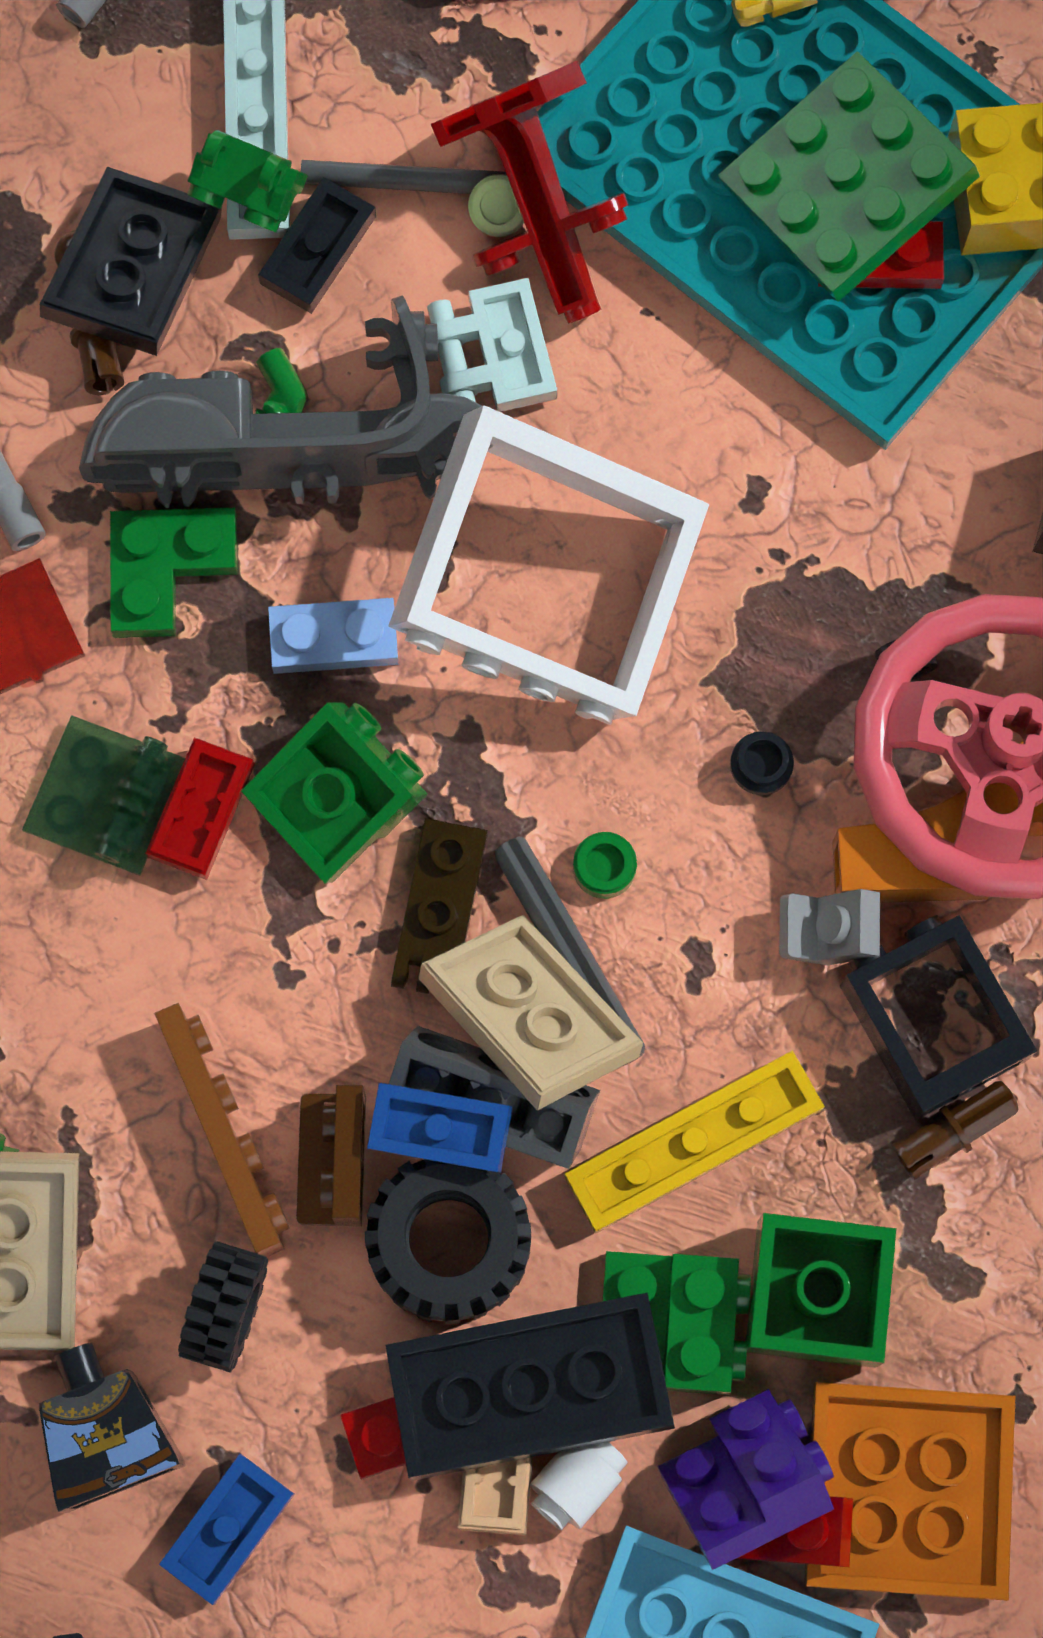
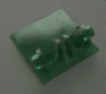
[22,715,185,876]

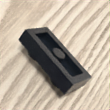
[258,177,376,314]

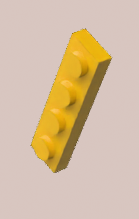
[564,1050,825,1234]

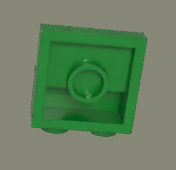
[241,702,428,884]
[602,1251,751,1395]

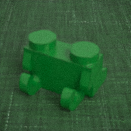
[187,130,308,233]

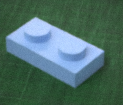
[268,598,399,674]

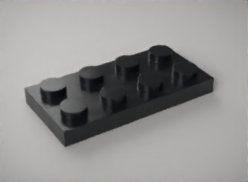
[385,1292,675,1481]

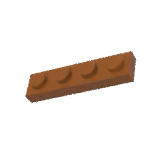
[154,1003,290,1257]

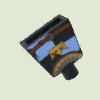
[39,1343,186,1513]

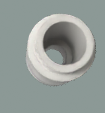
[530,1442,628,1530]

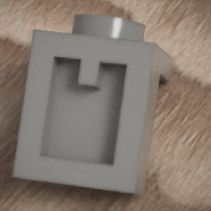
[779,889,880,966]

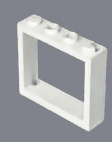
[388,405,709,725]

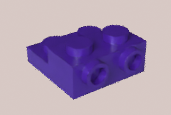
[657,1389,834,1570]

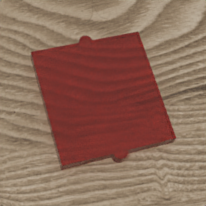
[0,558,85,694]

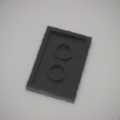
[39,167,222,356]

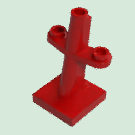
[431,60,628,324]

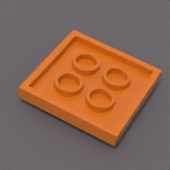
[804,1382,1016,1601]

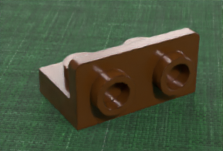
[296,1085,366,1227]

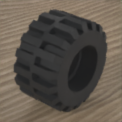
[365,1159,531,1324]

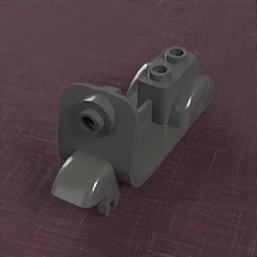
[79,295,482,508]

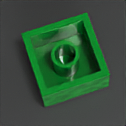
[745,1213,897,1368]

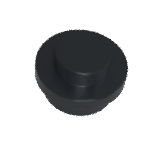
[730,731,794,795]

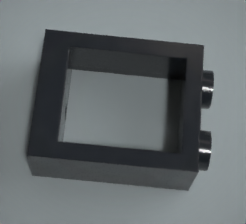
[840,915,1037,1121]

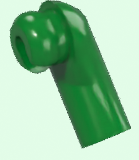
[254,348,308,414]

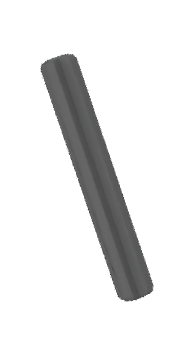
[495,836,645,1066]

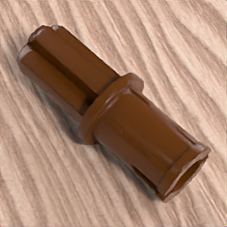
[892,1081,1019,1180]

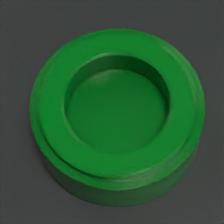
[573,832,637,899]

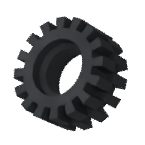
[178,1241,268,1373]

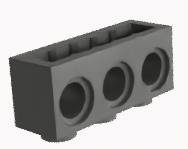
[389,1026,600,1169]

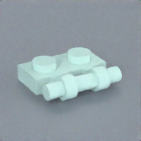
[427,278,557,412]

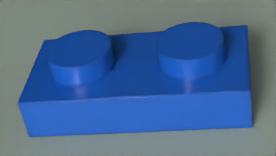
[367,1083,513,1173]
[159,1454,295,1605]

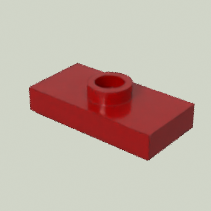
[146,737,255,880]

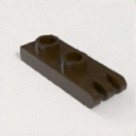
[391,818,488,994]

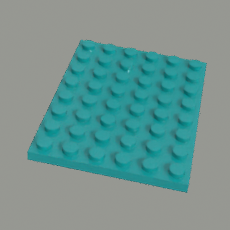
[537,0,1043,450]

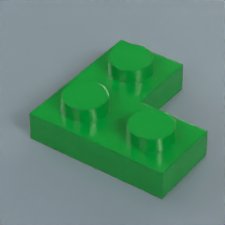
[110,508,238,638]

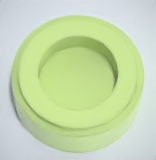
[468,174,524,237]

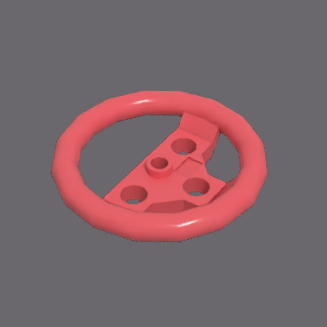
[853,594,1043,899]

